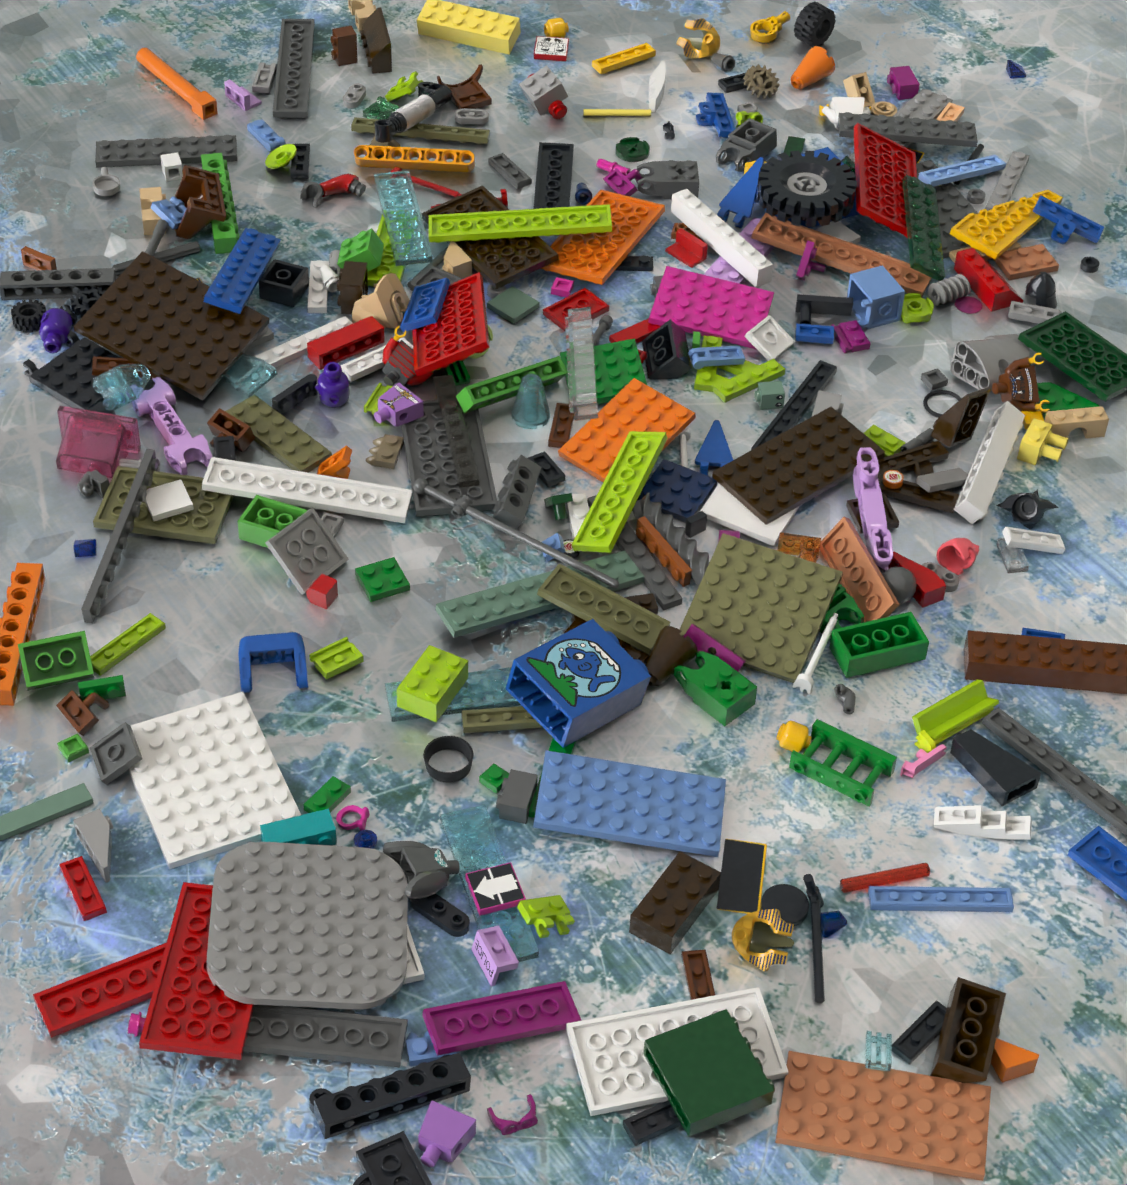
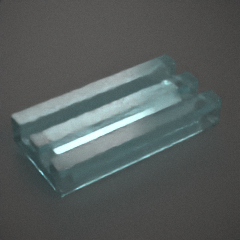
[865,1031,892,1071]

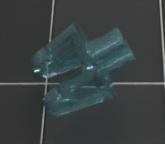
[93,364,150,411]

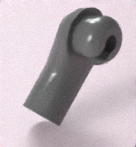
[77,471,94,497]
[834,684,856,714]

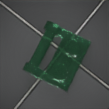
[363,96,401,120]

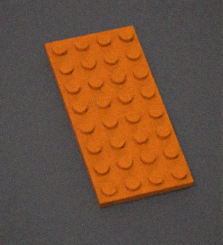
[540,190,665,285]

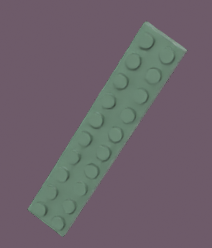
[435,550,645,638]

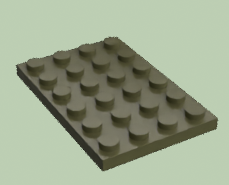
[93,466,234,544]

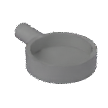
[93,167,120,196]

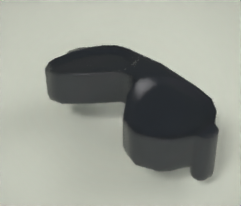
[663,121,675,139]

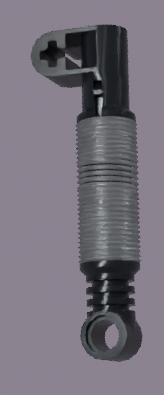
[375,82,452,143]

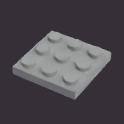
[265,508,349,595]

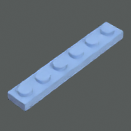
[918,155,1006,188]

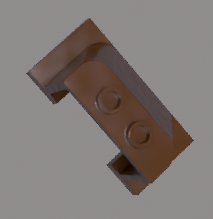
[175,165,226,239]

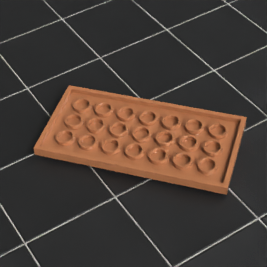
[775,1051,991,1181]

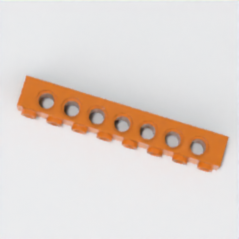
[0,563,45,706]

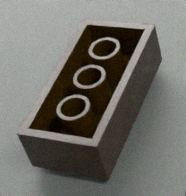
[629,851,721,955]

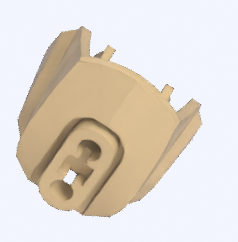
[352,273,410,329]

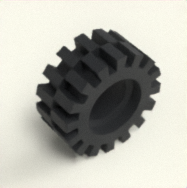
[11,299,46,333]

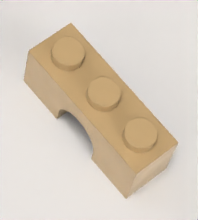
[348,0,376,33]
[139,187,166,235]
[1044,406,1109,438]

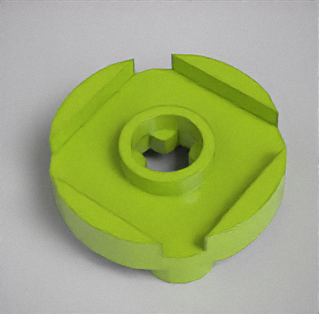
[901,293,934,324]

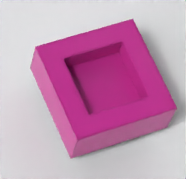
[551,277,574,297]

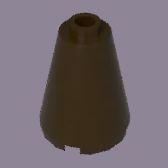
[645,626,698,686]

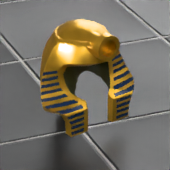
[676,18,720,58]
[732,909,794,971]

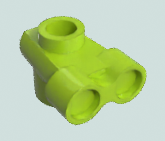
[736,111,763,128]

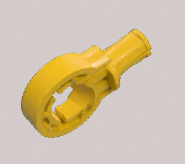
[750,11,790,43]

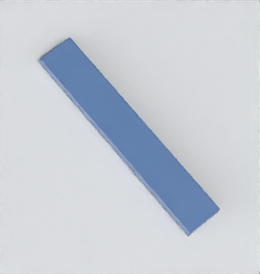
[868,886,1014,912]

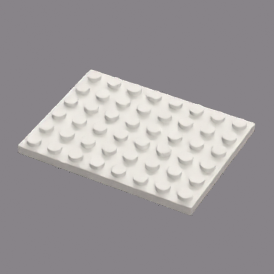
[128,692,301,869]

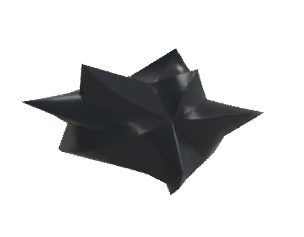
[996,489,1059,530]

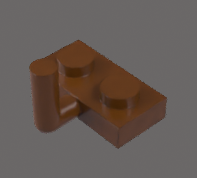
[56,690,109,736]

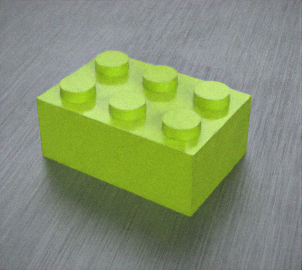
[397,645,468,722]

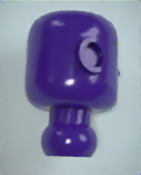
[39,308,72,353]
[315,362,350,408]

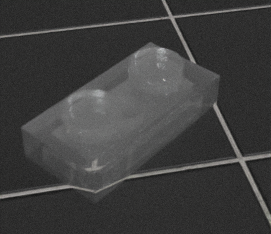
[996,538,1029,573]

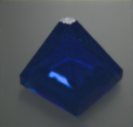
[1006,60,1027,78]
[74,539,96,557]
[821,911,847,938]

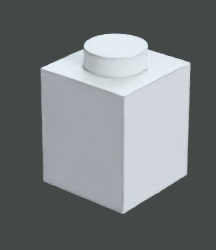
[160,152,183,182]

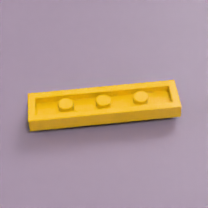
[592,43,656,74]

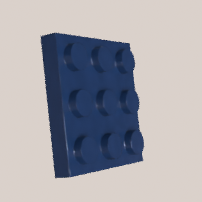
[637,459,717,523]

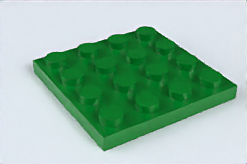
[560,338,647,408]

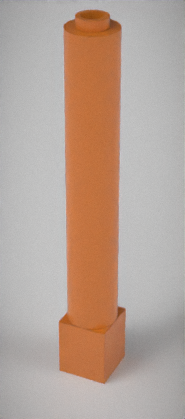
[136,47,218,120]

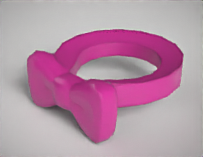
[336,805,370,831]

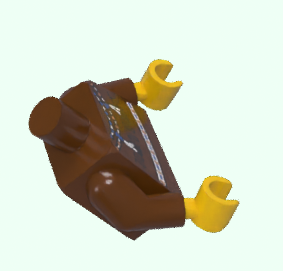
[992,353,1050,413]

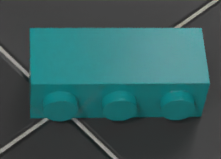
[260,808,337,846]

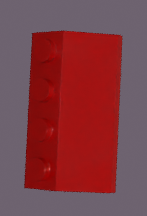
[954,248,1024,312]

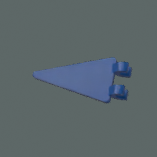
[717,157,764,228]
[695,420,733,476]

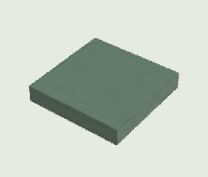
[487,286,540,324]

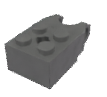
[716,118,777,172]
[637,160,699,199]

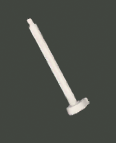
[673,427,691,468]
[792,613,838,694]

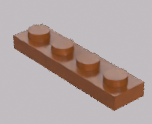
[636,516,692,587]

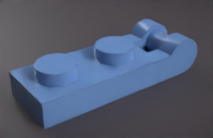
[247,119,286,152]
[688,346,745,369]

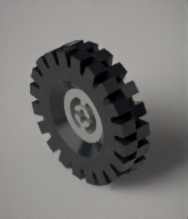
[757,150,857,227]

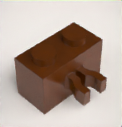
[330,26,358,66]
[207,408,255,453]

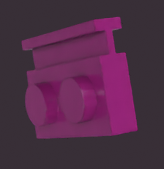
[831,320,871,354]

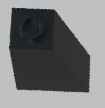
[950,729,1041,806]

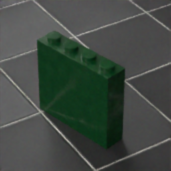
[643,1009,775,1137]

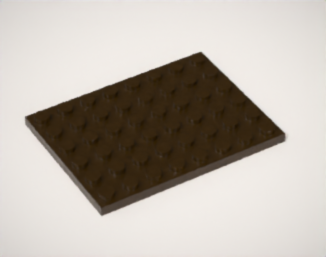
[74,251,269,400]

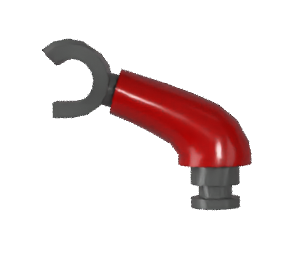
[300,173,366,208]

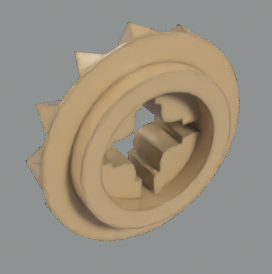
[871,101,898,117]

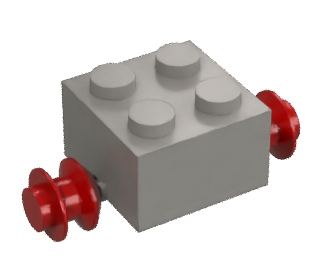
[519,66,568,119]

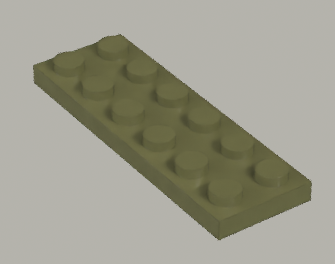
[225,394,332,473]
[537,563,671,654]

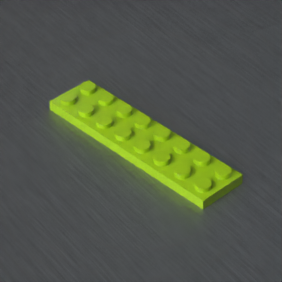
[571,431,668,553]

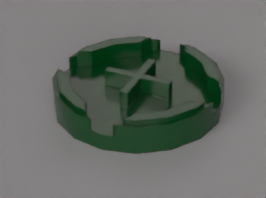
[616,137,650,162]

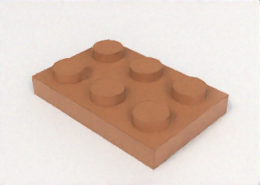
[993,244,1059,280]

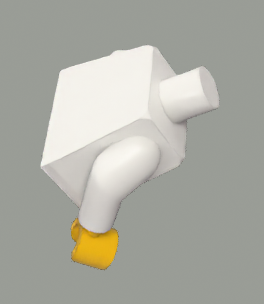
[819,97,871,130]

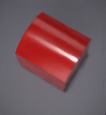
[306,574,338,610]

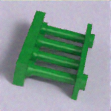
[789,719,897,807]

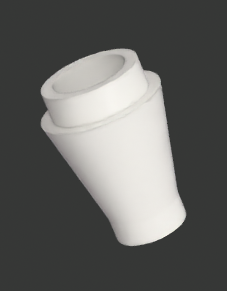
[319,265,340,292]

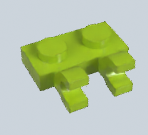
[385,71,423,102]
[517,895,575,938]

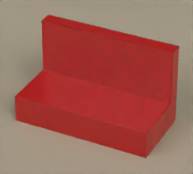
[665,228,708,268]

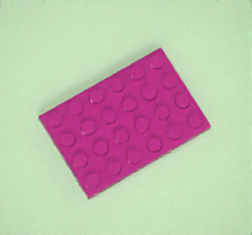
[648,266,774,350]

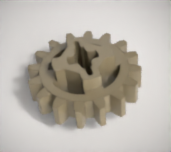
[743,64,780,99]

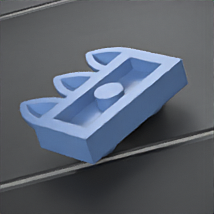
[406,1030,460,1067]

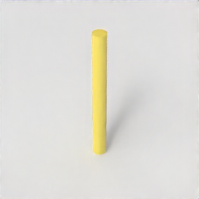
[583,109,651,116]

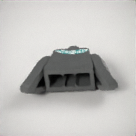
[383,841,460,899]

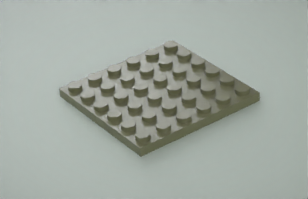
[679,533,843,683]

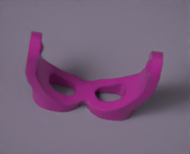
[487,1094,538,1135]

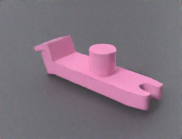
[900,744,947,778]

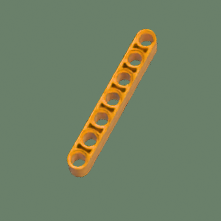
[354,145,475,172]

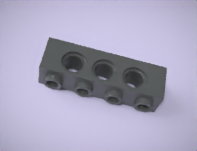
[493,455,541,529]

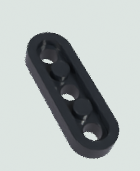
[409,893,470,937]

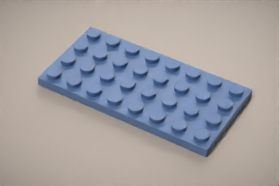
[533,750,726,857]

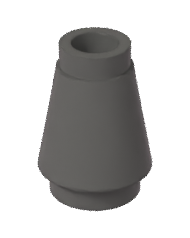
[712,53,735,71]

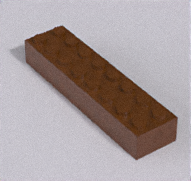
[964,630,1127,694]

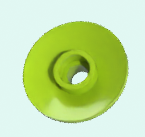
[265,144,297,169]

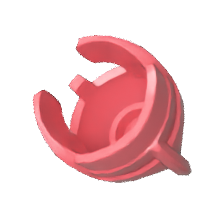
[936,538,979,575]

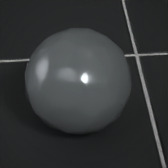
[882,567,917,604]

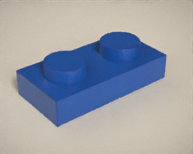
[795,323,834,344]

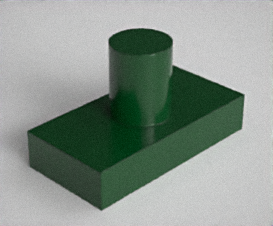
[544,493,573,520]

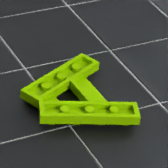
[694,335,786,402]

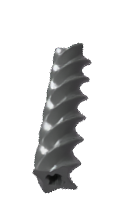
[632,492,709,587]

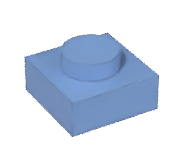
[542,533,566,561]

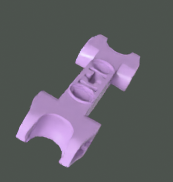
[128,377,212,475]
[853,447,893,572]

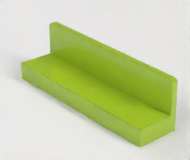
[912,679,999,740]

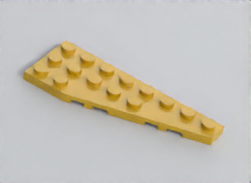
[949,190,1063,260]

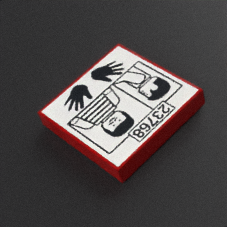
[534,36,569,61]

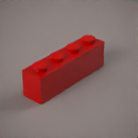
[307,316,385,370]

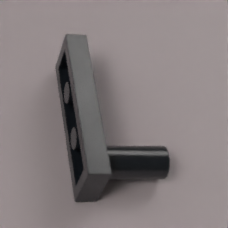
[795,294,853,324]

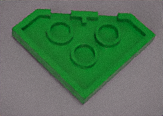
[1037,382,1100,420]

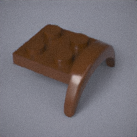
[437,64,492,109]

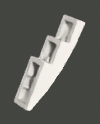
[649,61,666,113]
[934,805,1032,840]

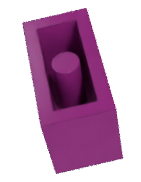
[887,66,920,100]

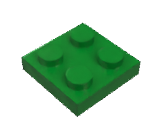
[355,557,410,602]

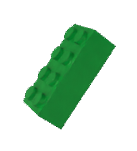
[829,612,929,678]

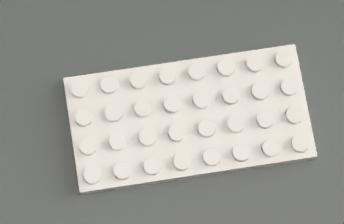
[566,987,789,1116]

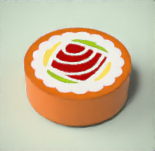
[882,470,904,489]

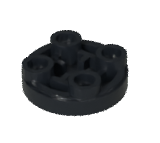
[760,884,809,927]

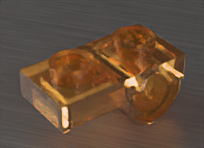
[777,532,821,563]

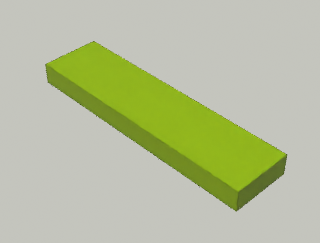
[90,613,166,676]

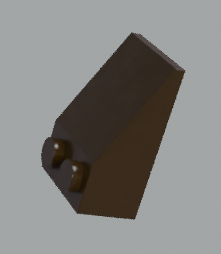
[931,387,991,448]

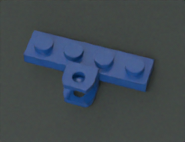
[696,92,736,138]
[1032,195,1104,244]

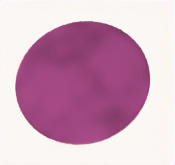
[955,296,982,314]

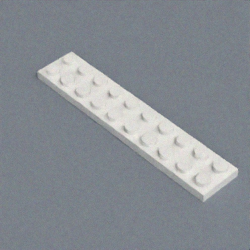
[202,457,412,523]

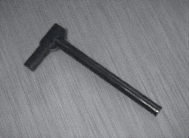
[803,874,825,1003]

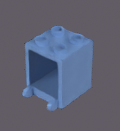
[847,265,905,329]

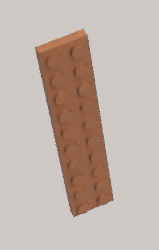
[751,213,934,298]

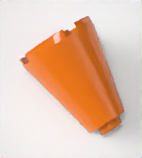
[791,46,835,90]

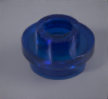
[354,830,377,849]

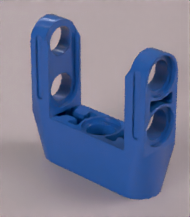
[238,632,308,693]

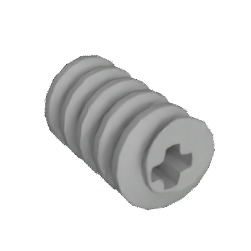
[928,274,971,306]

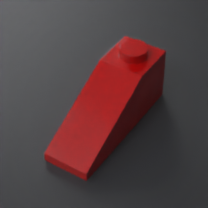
[888,552,946,608]

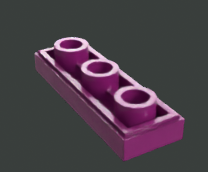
[683,624,746,672]

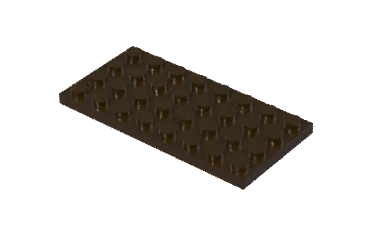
[421,185,559,289]
[712,407,885,525]

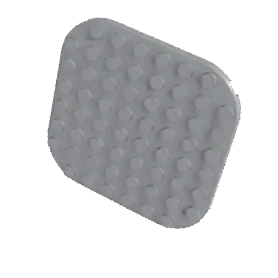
[207,842,408,1009]

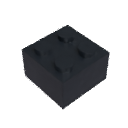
[258,259,309,307]

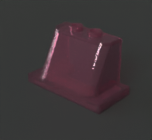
[56,406,141,478]

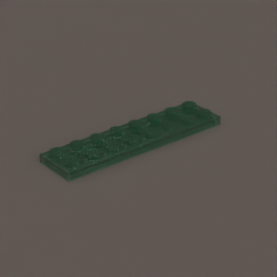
[902,174,945,281]

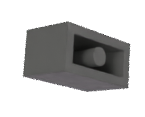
[496,769,538,824]

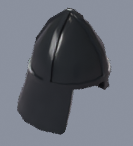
[1025,272,1057,309]

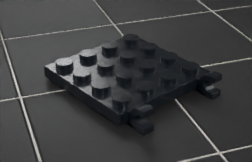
[23,330,137,413]

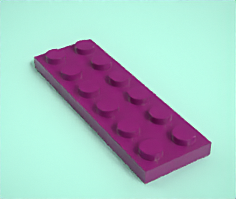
[422,981,582,1056]

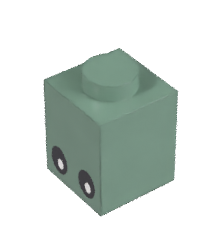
[754,381,785,410]

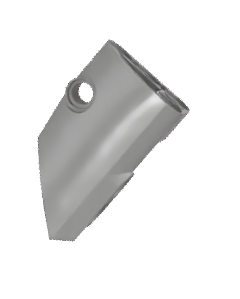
[950,334,1030,391]

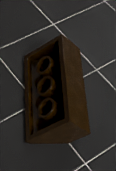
[360,7,392,74]
[930,977,1006,1083]

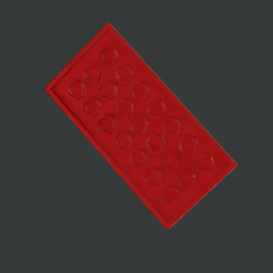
[854,122,921,241]
[413,272,490,377]
[139,882,254,1060]

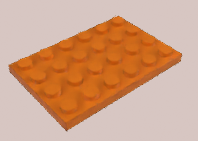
[558,378,696,482]

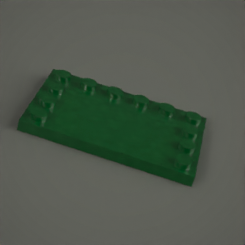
[1018,311,1127,402]

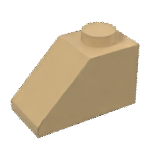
[843,72,875,107]
[442,241,472,278]

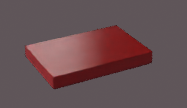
[543,288,609,333]

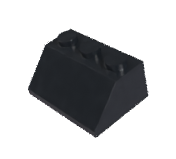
[642,320,692,380]

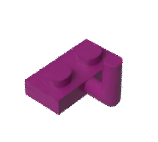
[603,168,644,197]
[796,240,826,281]

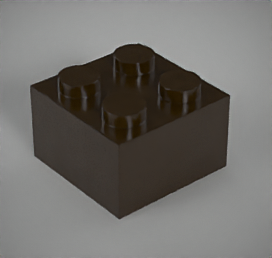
[337,261,368,315]

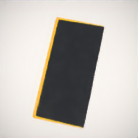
[717,839,767,914]

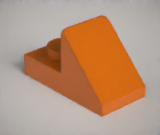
[317,445,352,479]

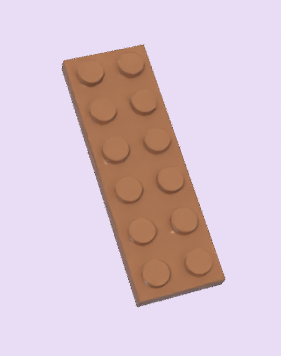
[818,517,900,622]

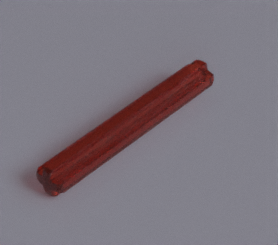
[840,862,930,893]

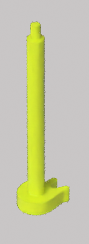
[914,707,994,753]

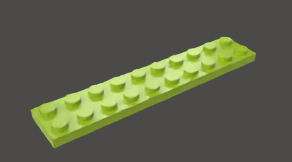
[429,204,612,243]

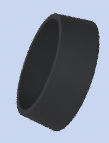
[423,736,474,783]

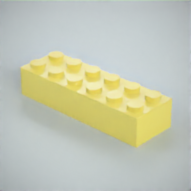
[417,0,521,55]

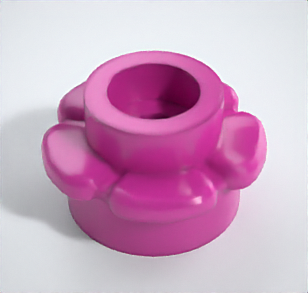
[127,1012,146,1037]

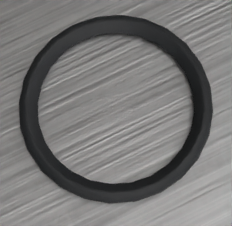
[923,390,961,417]

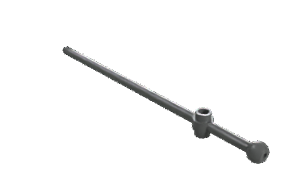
[413,478,619,588]

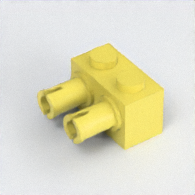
[1017,418,1069,465]

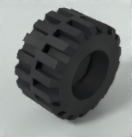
[794,2,836,47]

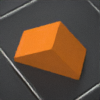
[991,1038,1039,1083]

